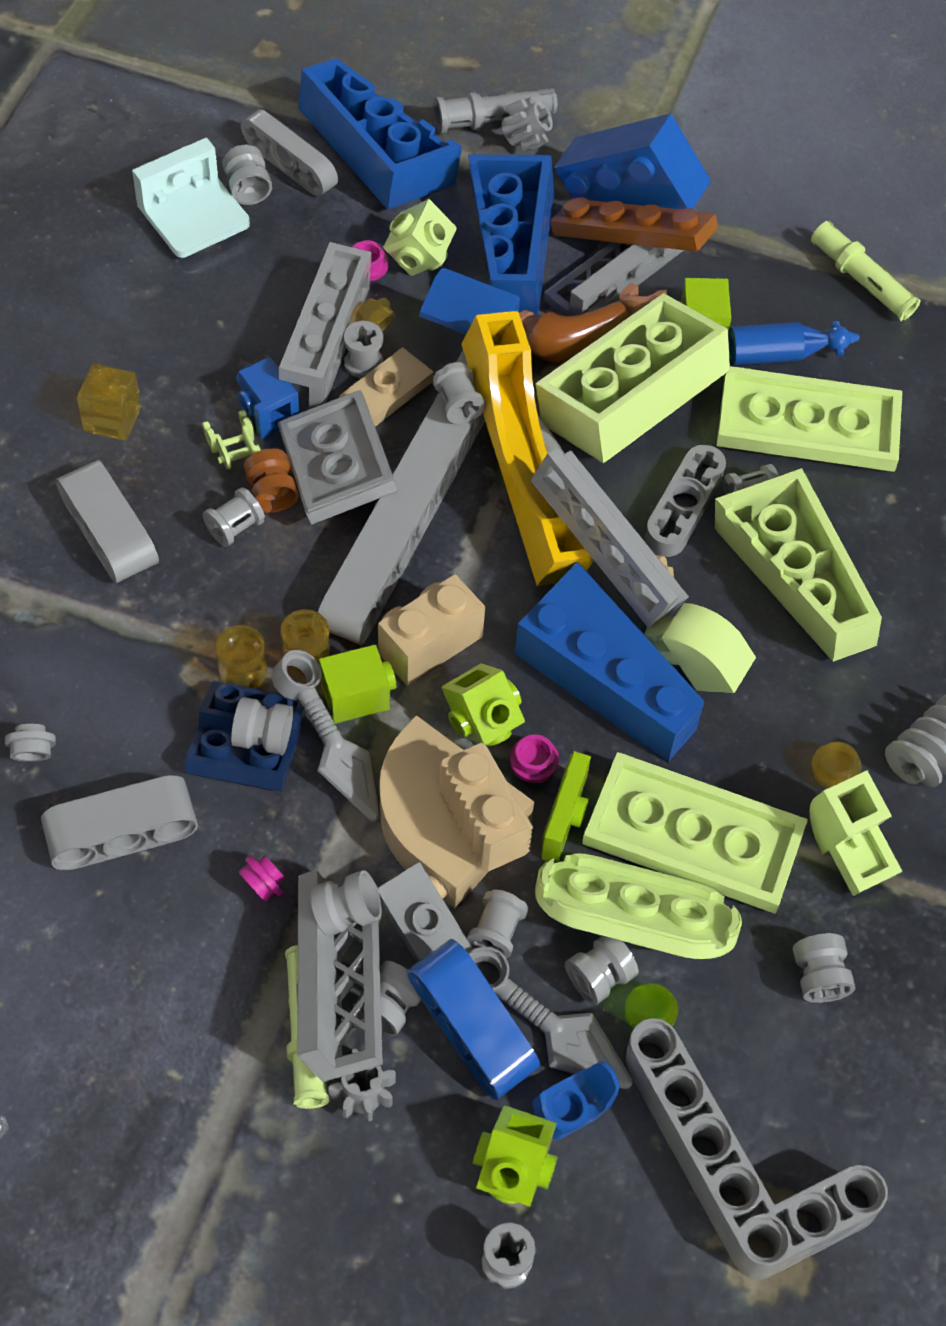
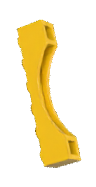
[462,311,594,587]

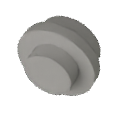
[5,724,56,762]

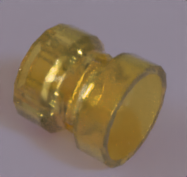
[280,609,330,675]
[215,625,267,688]

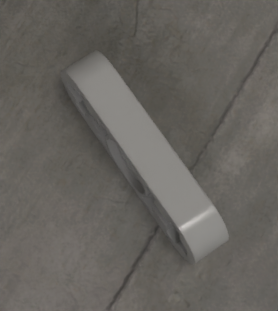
[241,110,338,197]
[645,445,726,557]

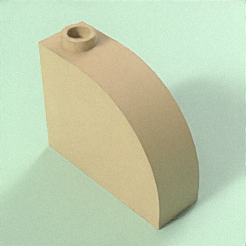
[380,715,534,909]

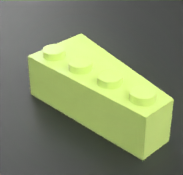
[715,468,882,662]

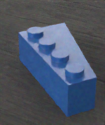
[298,58,462,210]
[468,154,554,315]
[515,562,704,763]

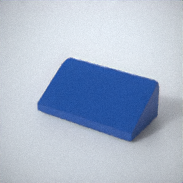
[419,268,520,334]

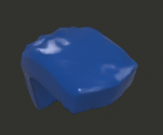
[532,1061,619,1140]

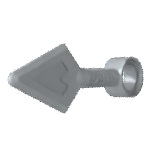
[271,650,380,822]
[468,946,633,1089]

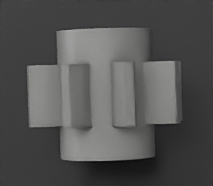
[502,97,553,151]
[328,1048,396,1121]

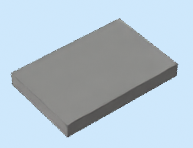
[277,390,398,525]

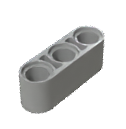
[55,460,159,583]
[41,775,198,870]

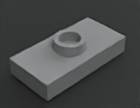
[377,862,473,963]

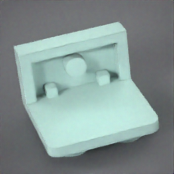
[132,137,250,258]

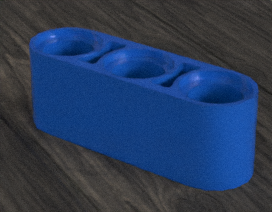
[407,939,540,1101]

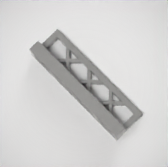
[543,209,697,316]
[279,242,371,410]
[530,447,689,628]
[297,870,383,1082]

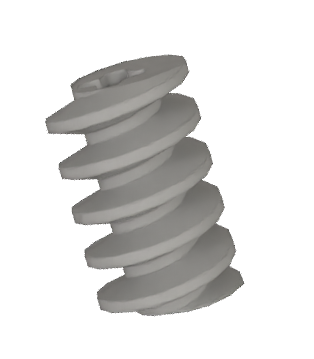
[885,694,946,787]

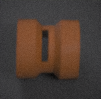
[244,449,299,513]

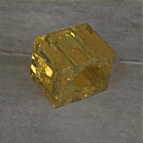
[77,363,142,441]

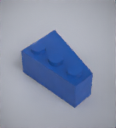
[553,113,711,210]

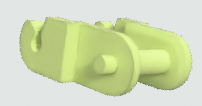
[202,410,260,470]

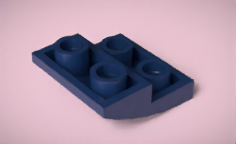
[185,680,306,792]

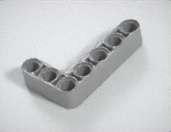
[625,1018,888,1280]

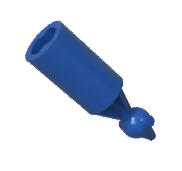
[728,321,860,366]

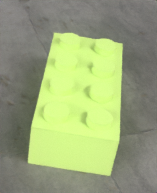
[535,293,730,463]

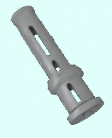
[433,88,557,134]

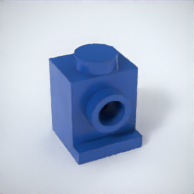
[236,357,299,439]

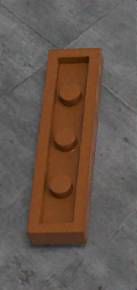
[550,197,718,252]

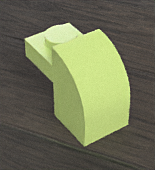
[644,603,756,693]
[810,771,902,896]

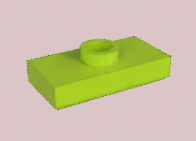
[540,751,591,863]

